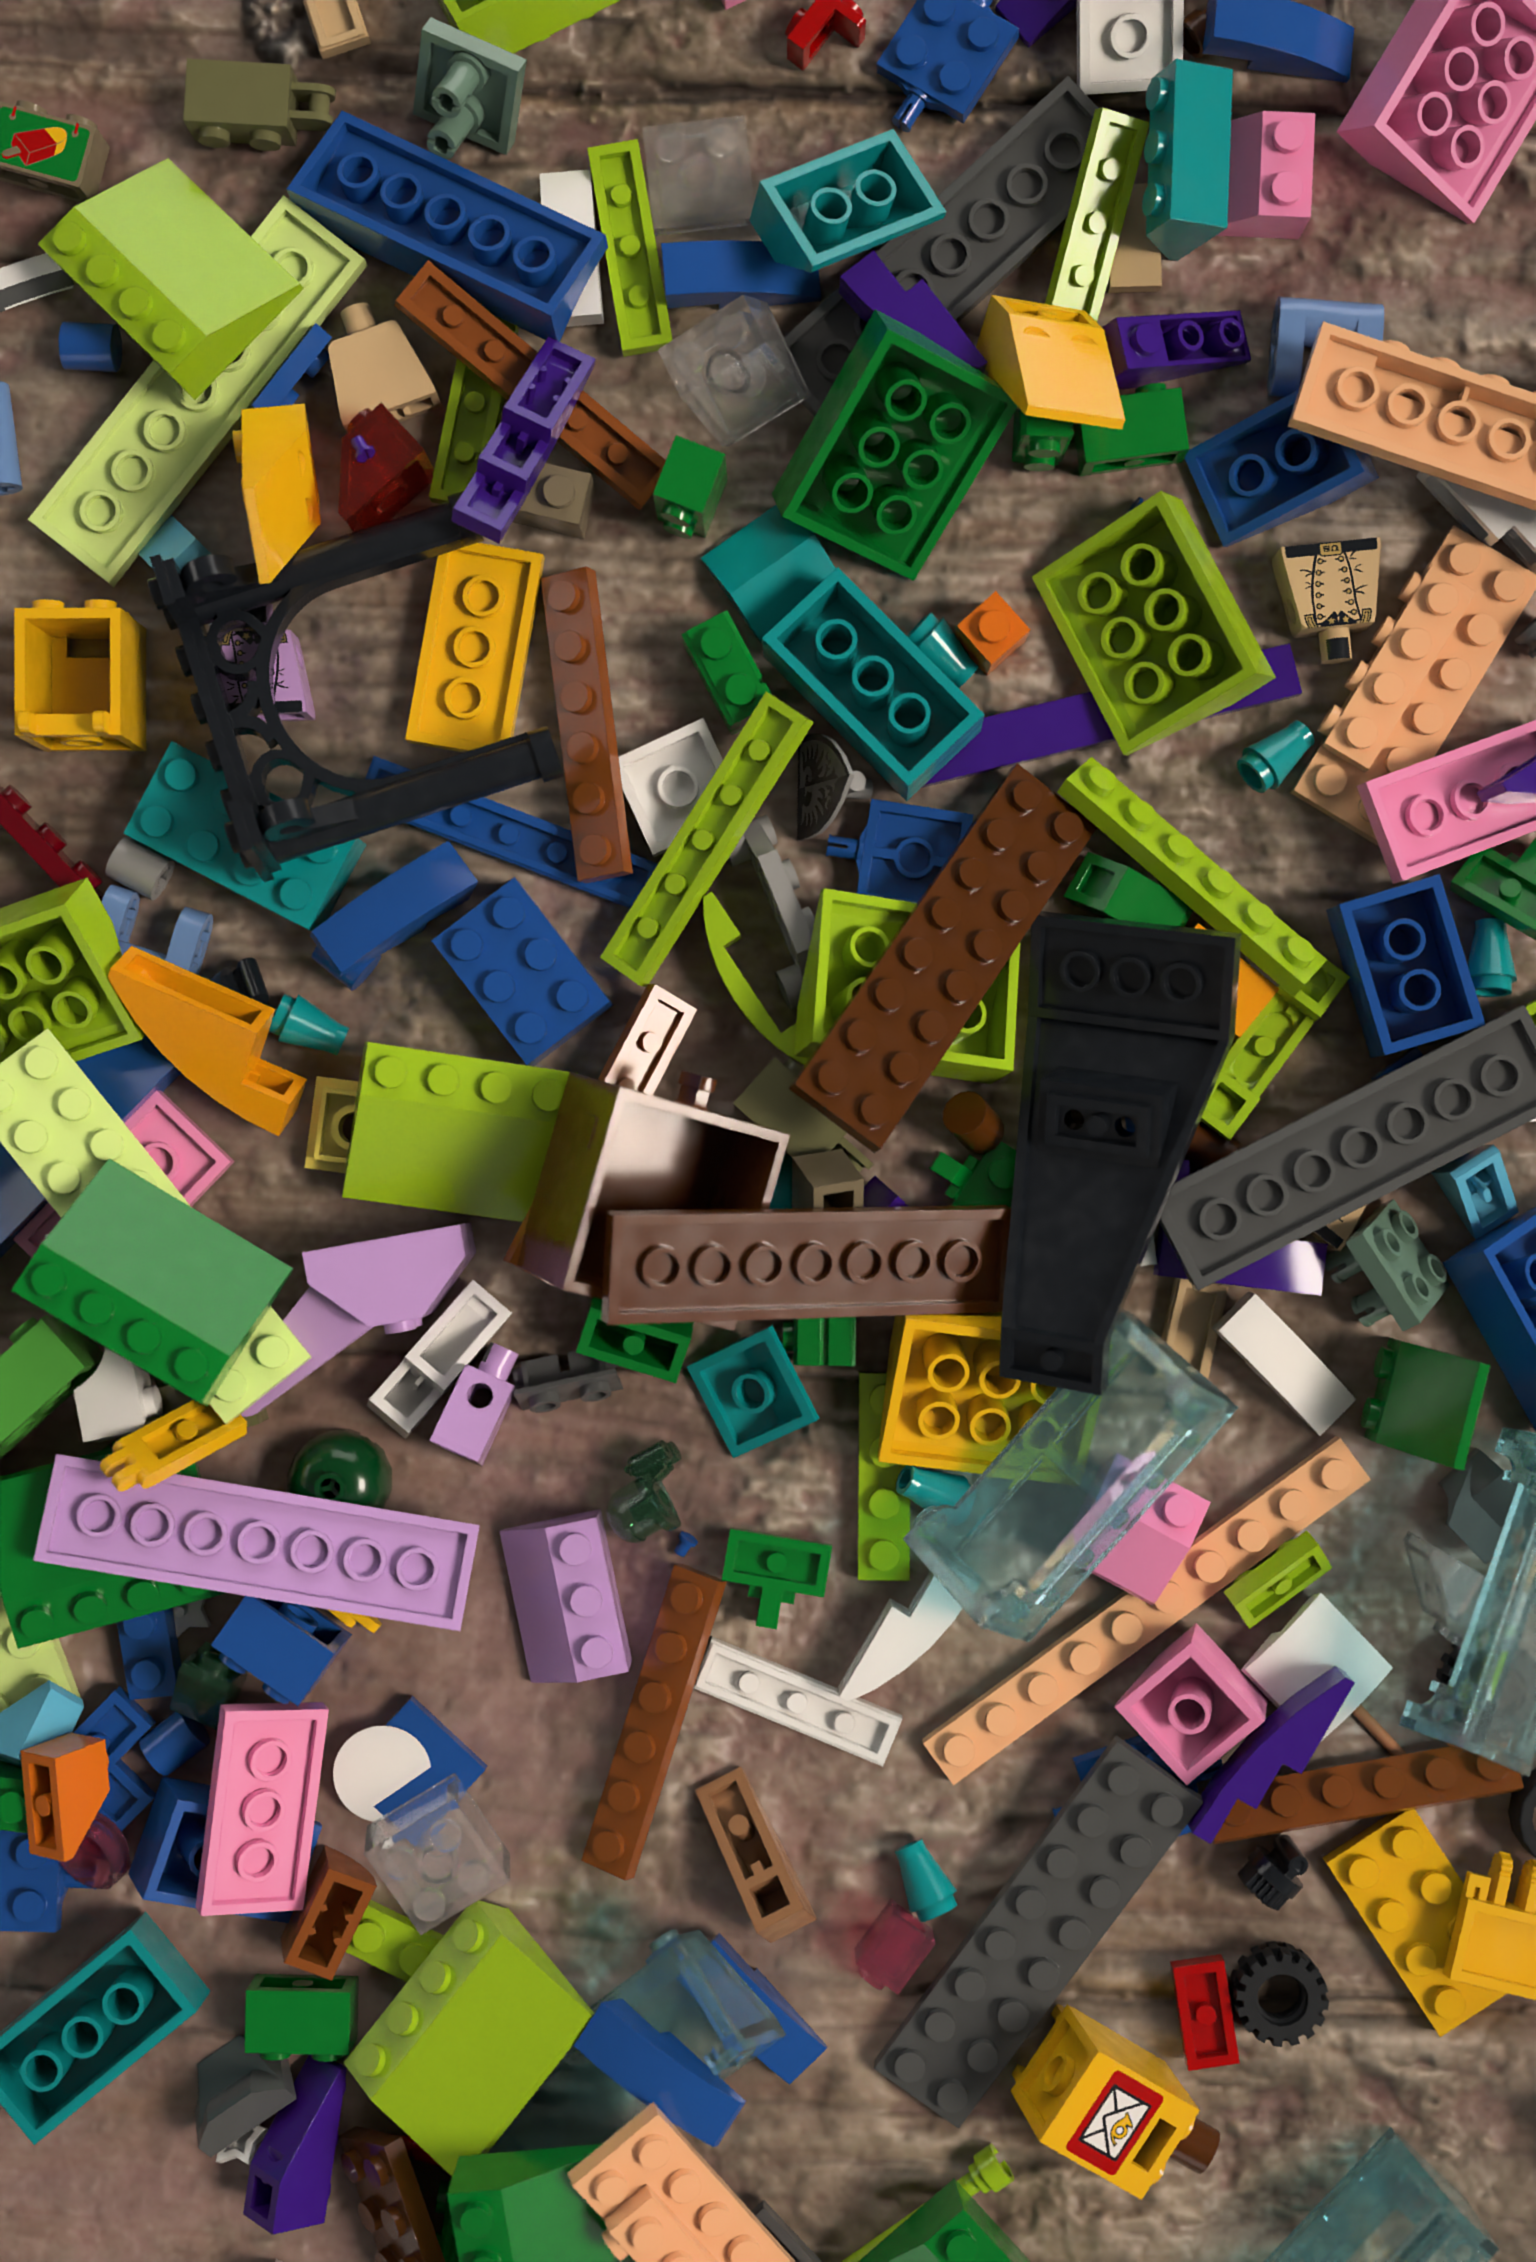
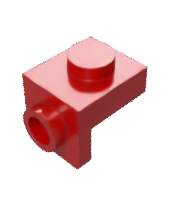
[785,0,866,71]

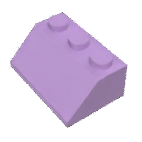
[499,1509,632,1683]

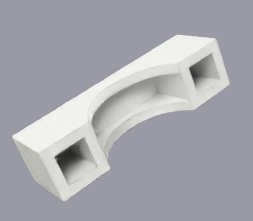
[45,1234,163,1443]

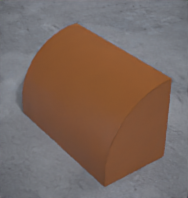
[280,1845,377,1981]

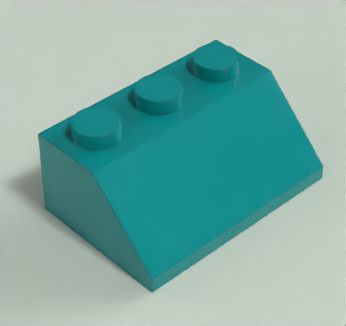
[1142,59,1233,261]
[749,129,946,272]

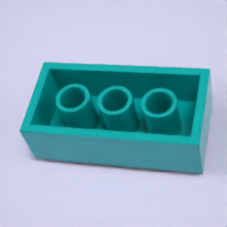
[762,567,985,801]
[123,741,367,931]
[0,1911,211,2145]

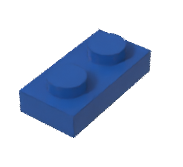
[249,323,332,409]
[117,1608,185,1700]

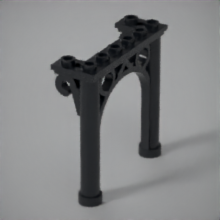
[147,491,564,882]

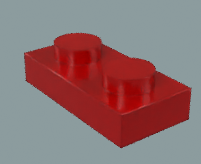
[1170,1954,1240,2071]

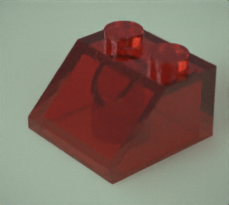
[338,403,434,532]

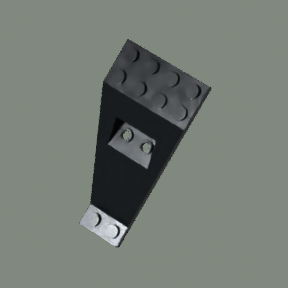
[999,911,1241,1396]

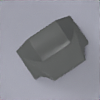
[1438,1448,1536,1564]
[195,2035,297,2158]

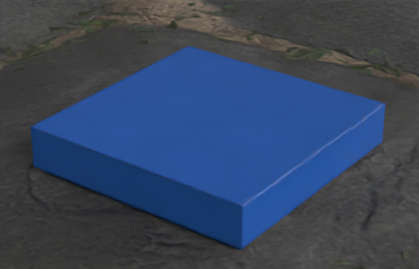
[373,1695,488,1845]

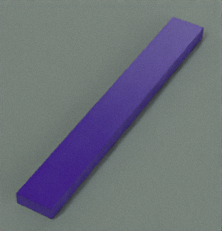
[921,643,1302,788]

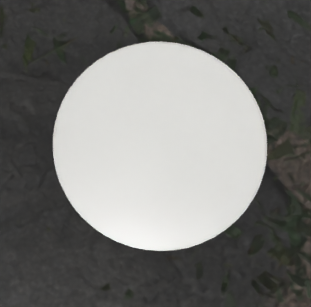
[333,1726,431,1823]

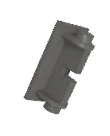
[512,1350,623,1413]

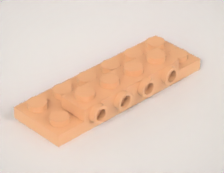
[1288,321,1536,511]
[1290,525,1536,846]
[567,2102,796,2262]

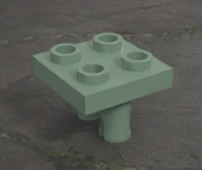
[413,17,527,160]
[1325,1199,1450,1331]

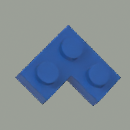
[73,1686,156,1837]

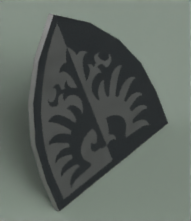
[797,734,873,841]

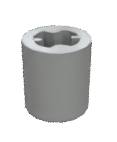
[105,836,175,901]

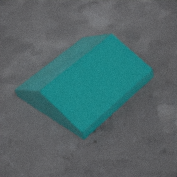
[701,505,836,643]
[687,1325,819,1458]

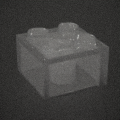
[364,1772,510,1935]

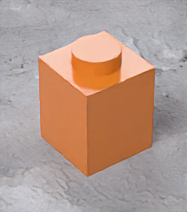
[954,591,1030,676]

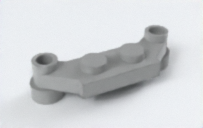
[727,815,815,1010]

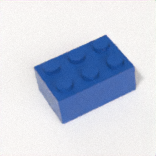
[1326,874,1485,1058]
[431,877,614,1067]

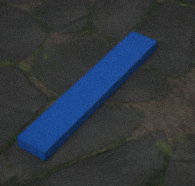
[365,756,658,909]

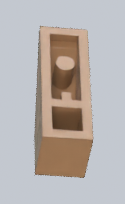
[695,1767,817,1943]

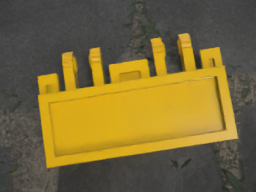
[1443,1851,1536,2000]

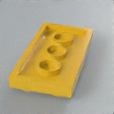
[405,543,545,753]
[1322,1810,1508,2037]

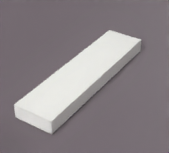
[694,1636,903,1767]

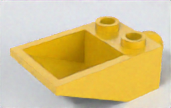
[976,295,1125,430]
[233,403,321,584]

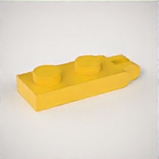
[99,1400,247,1492]

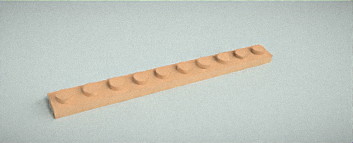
[922,1436,1371,1786]

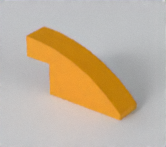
[108,946,307,1137]

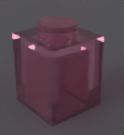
[854,1899,935,1995]

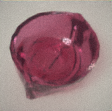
[59,1812,131,1889]

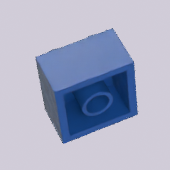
[211,1596,352,1706]

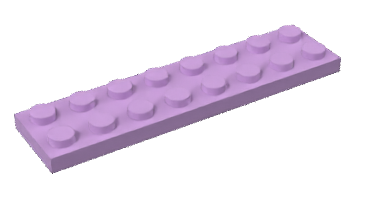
[33,1454,480,1631]

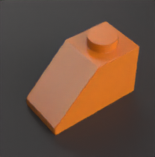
[20,1732,110,1862]

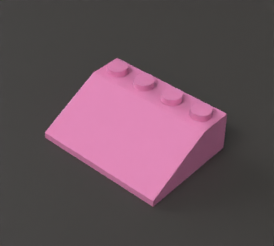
[1337,0,1536,224]

